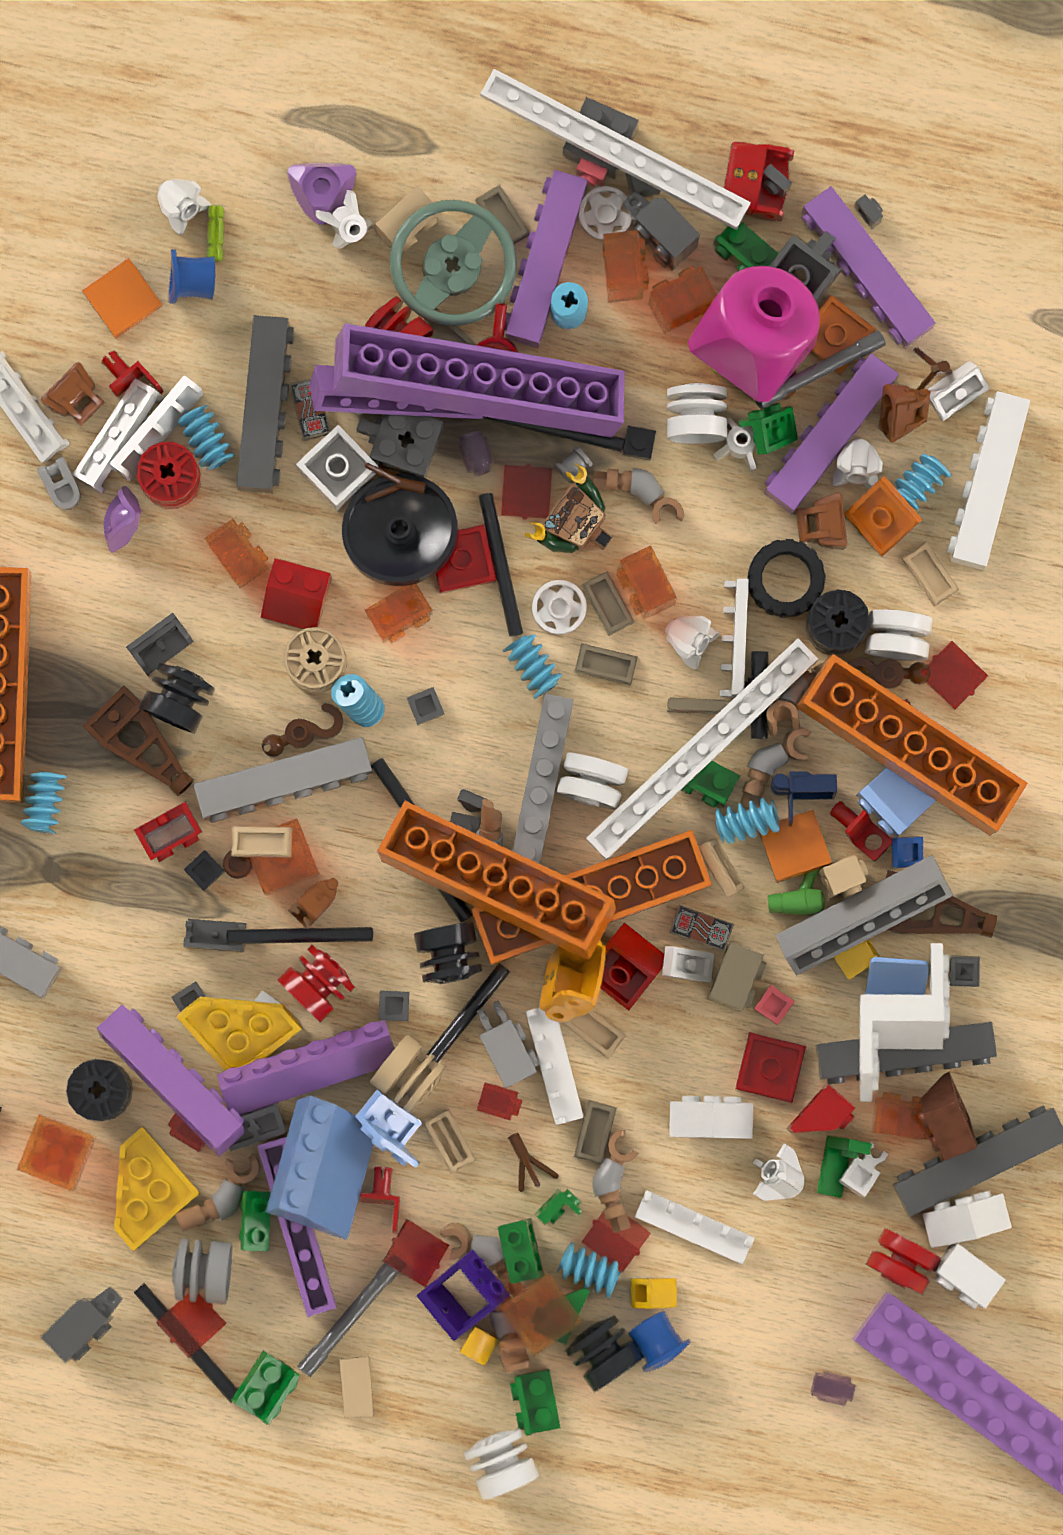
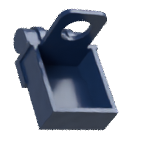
[771,771,837,826]

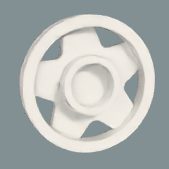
[579,186,632,241]
[532,580,586,635]

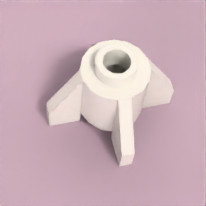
[157,179,211,235]
[315,190,373,249]
[713,417,756,472]
[833,439,883,489]
[665,616,719,670]
[753,1144,805,1201]

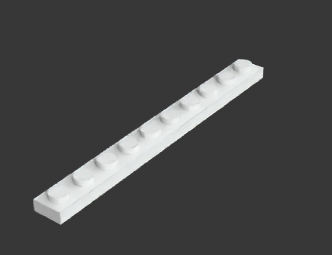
[480,69,751,230]
[586,638,818,860]

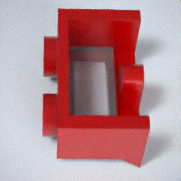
[134,801,202,862]

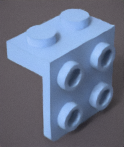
[856,768,936,838]
[865,957,929,995]
[355,1090,422,1168]

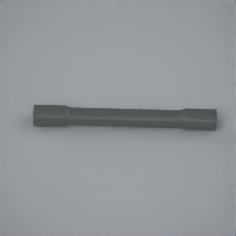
[754,330,886,409]
[297,1253,406,1378]

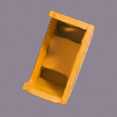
[539,941,606,1022]

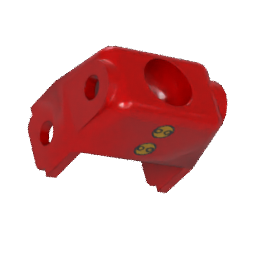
[724,142,795,222]

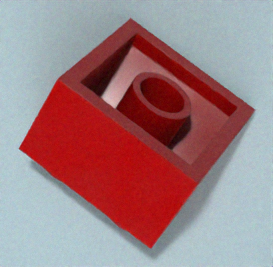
[261,558,332,630]
[600,922,664,1011]
[786,1084,855,1133]

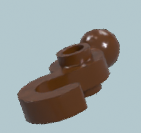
[848,657,931,689]
[262,703,344,757]

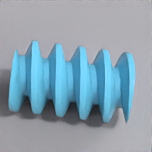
[551,282,588,329]
[178,405,235,470]
[895,454,952,510]
[503,634,562,699]
[331,674,385,727]
[21,771,67,834]
[715,798,780,844]
[556,1242,621,1298]

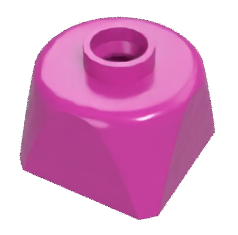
[688,266,820,402]

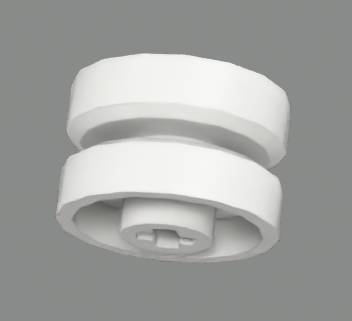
[865,610,933,661]
[557,753,629,810]

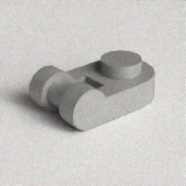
[37,456,81,510]

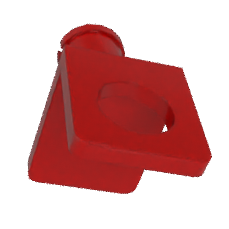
[102,350,164,397]
[830,801,892,862]
[359,1166,400,1234]

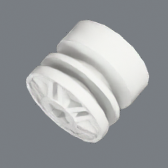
[667,383,727,444]
[464,1429,540,1500]

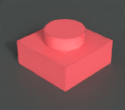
[576,158,607,187]
[754,985,795,1026]

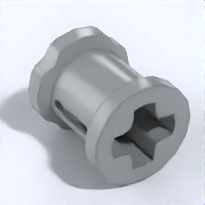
[554,446,593,484]

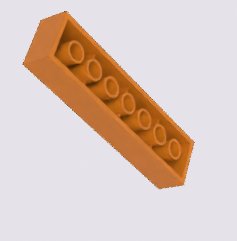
[0,567,32,803]
[796,654,1028,836]
[377,801,616,960]
[471,830,712,966]

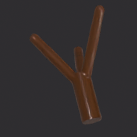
[914,347,952,390]
[365,463,426,502]
[508,1133,559,1192]

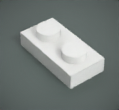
[662,946,714,983]

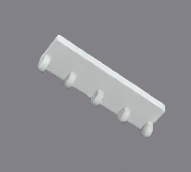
[0,351,70,463]
[109,375,203,481]
[73,379,164,494]
[719,579,749,698]
[526,1008,584,1125]
[635,1190,754,1265]

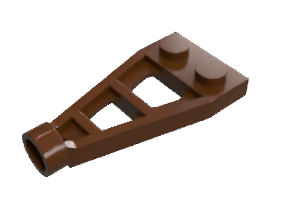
[83,685,194,796]
[885,870,997,938]

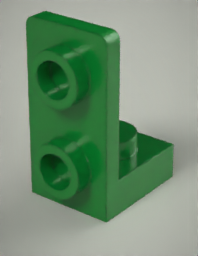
[817,1135,872,1198]

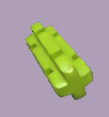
[207,205,224,262]

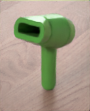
[768,869,825,915]

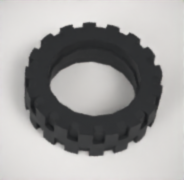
[747,539,826,618]

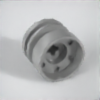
[172,1238,232,1304]

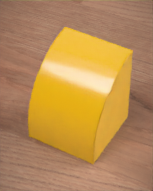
[833,939,880,980]
[631,1278,677,1309]
[460,1325,500,1366]

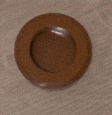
[223,850,253,879]

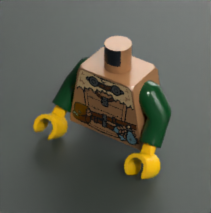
[524,463,613,553]

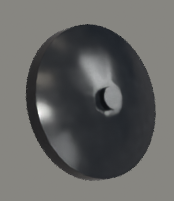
[342,473,458,586]

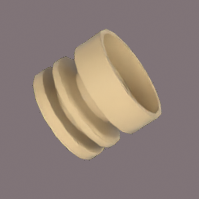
[284,627,347,693]
[370,1034,447,1113]

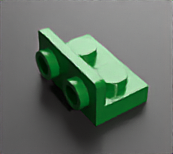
[713,221,779,271]
[738,403,798,455]
[681,761,740,809]
[535,1188,582,1225]
[239,1191,271,1251]
[498,1218,544,1284]
[231,1350,300,1425]
[510,1369,561,1436]

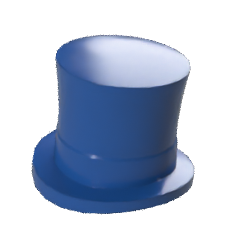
[168,249,216,304]
[628,1311,691,1372]

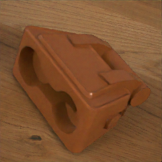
[41,362,105,426]
[879,384,931,443]
[796,492,847,550]
[288,878,338,928]

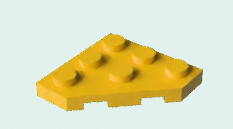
[177,996,302,1071]
[114,1126,201,1252]

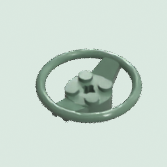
[390,200,517,326]

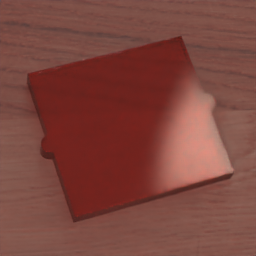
[501,464,552,520]
[921,641,988,710]
[581,1208,651,1272]
[382,1219,449,1287]
[156,1292,227,1358]

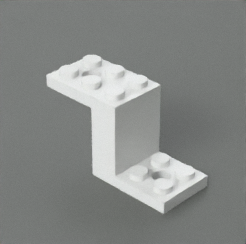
[859,943,950,1101]

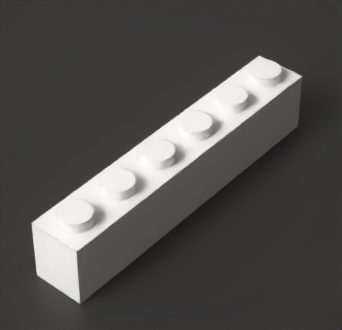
[947,391,1031,570]

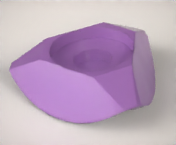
[288,163,356,224]
[104,486,141,553]

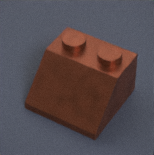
[918,1072,978,1160]

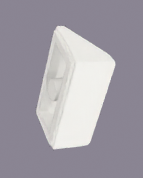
[928,361,990,421]

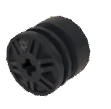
[805,589,870,656]
[139,663,215,734]
[414,922,483,984]
[66,1059,133,1121]
[565,1315,643,1392]

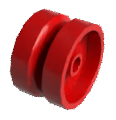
[865,1228,942,1295]

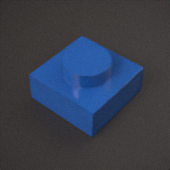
[892,836,924,868]

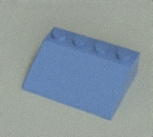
[266,1096,374,1240]

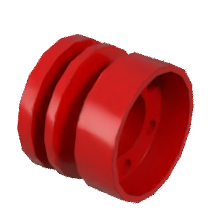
[365,296,434,338]
[137,442,201,509]
[277,945,355,1023]

